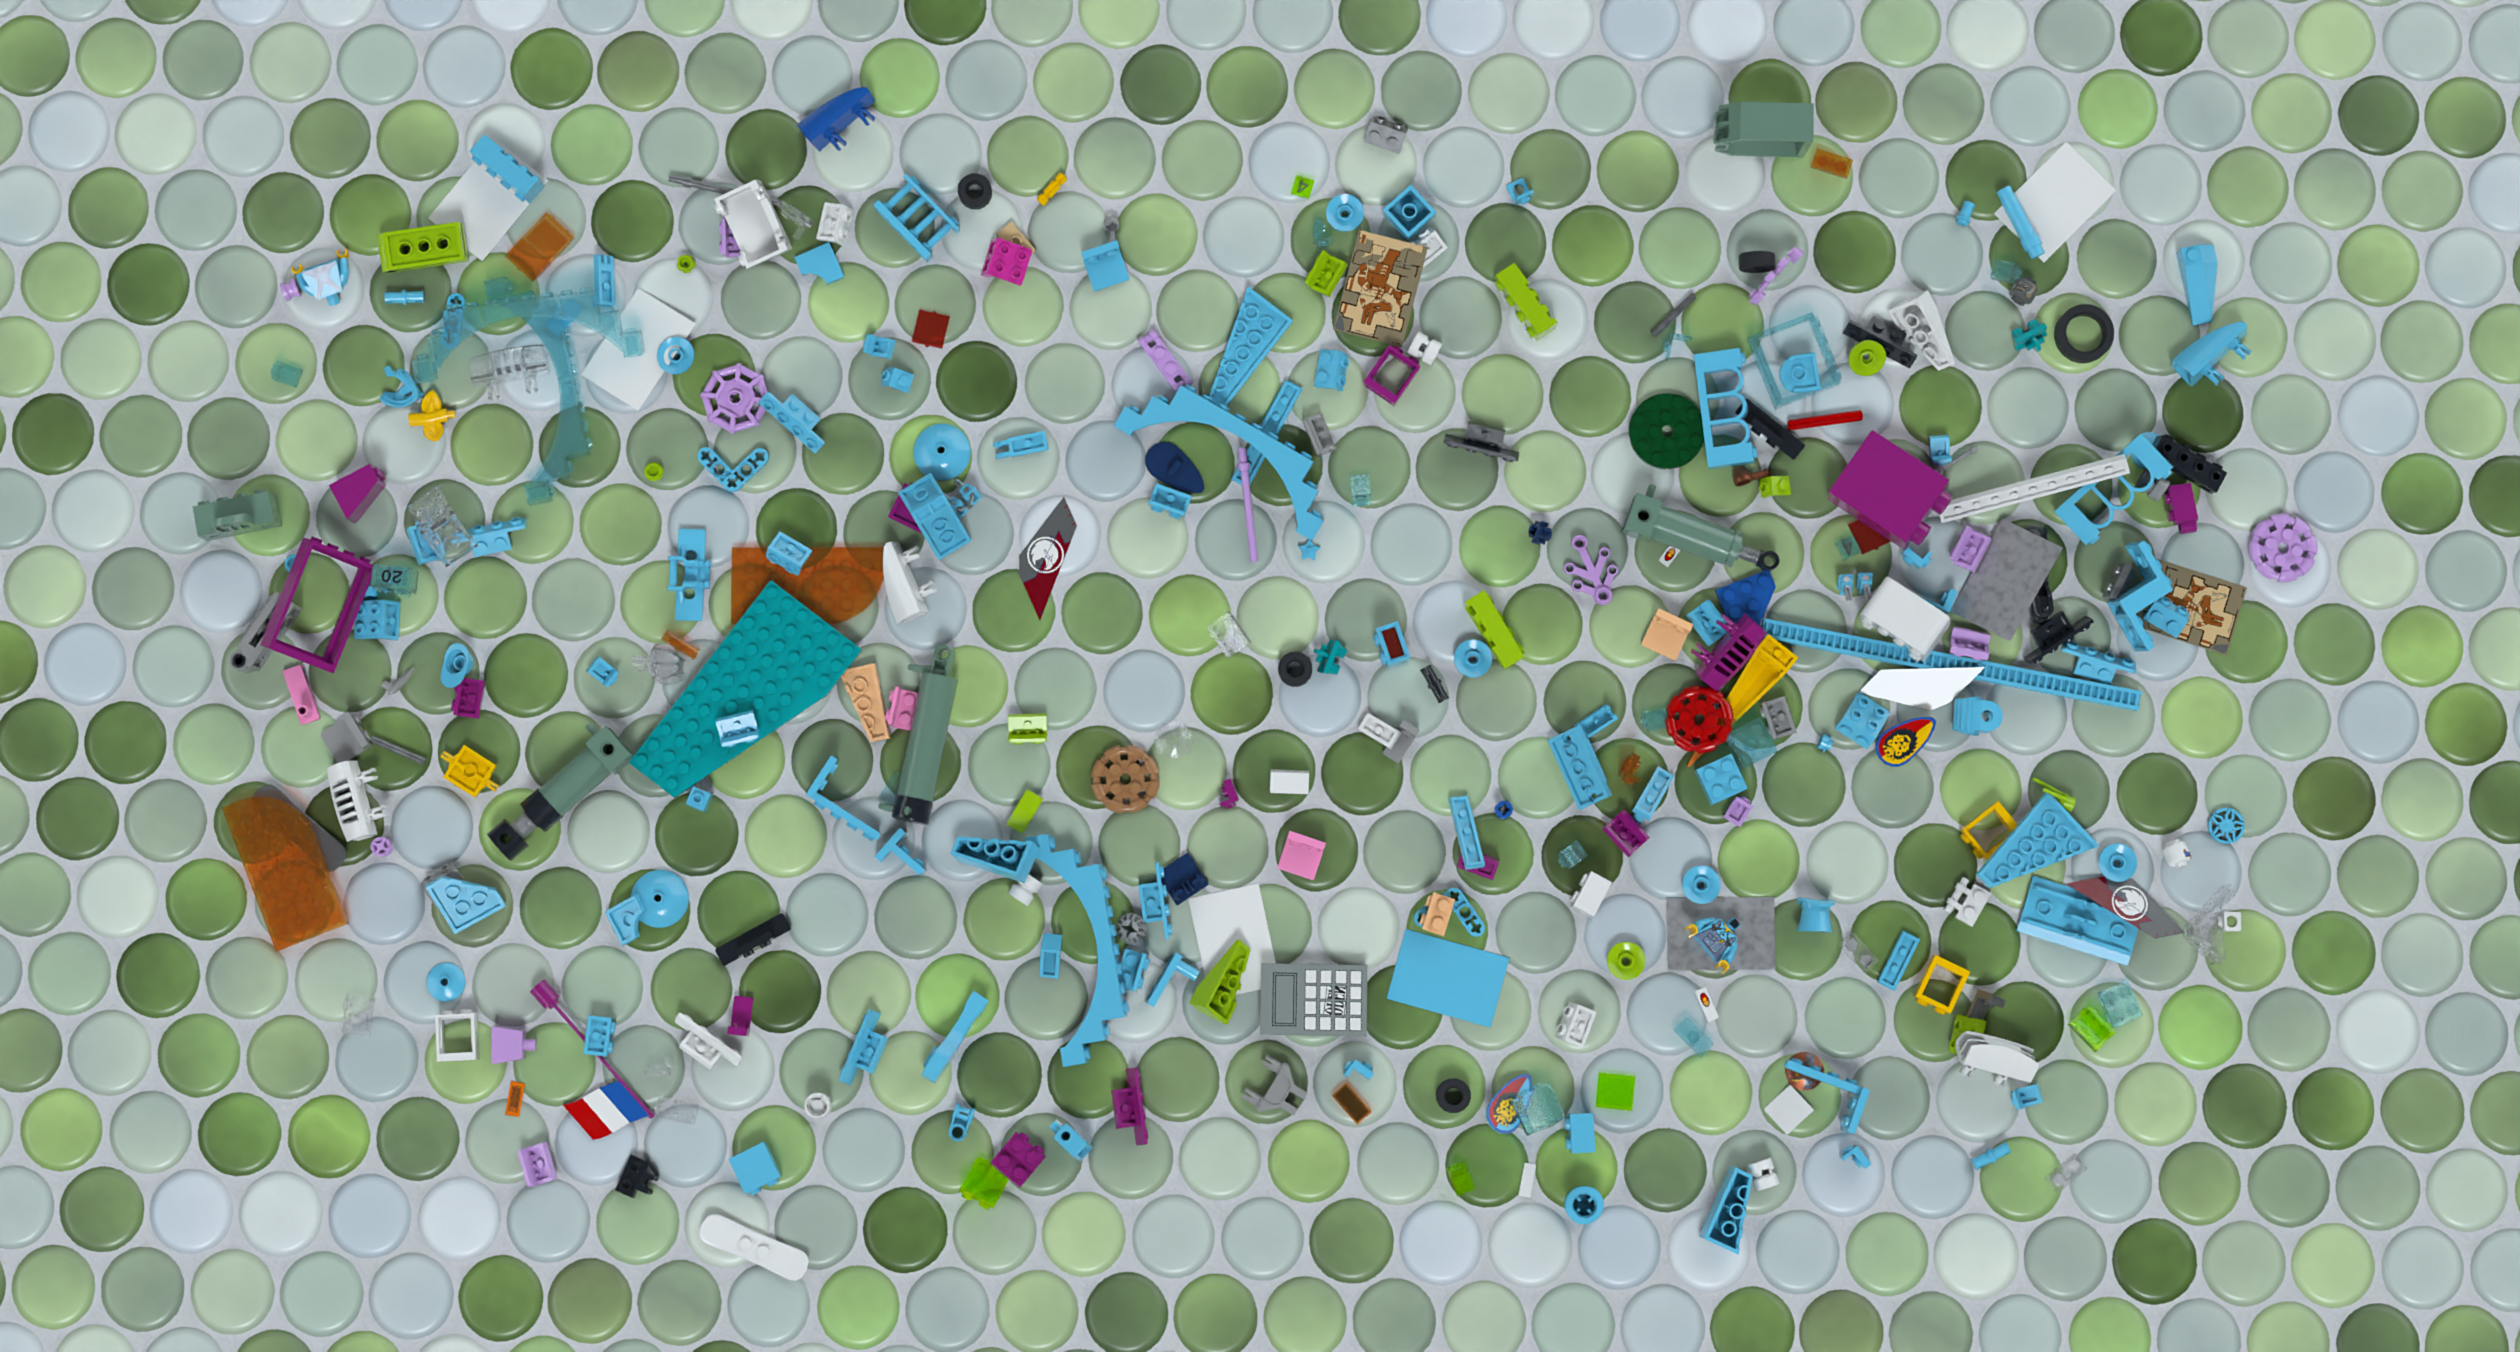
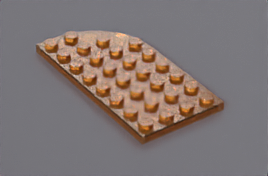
[731,547,884,624]
[222,797,349,952]

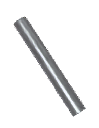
[1651,293,1696,337]
[371,736,427,765]

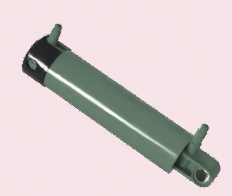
[878,644,958,825]

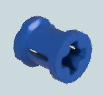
[1495,801,1513,819]

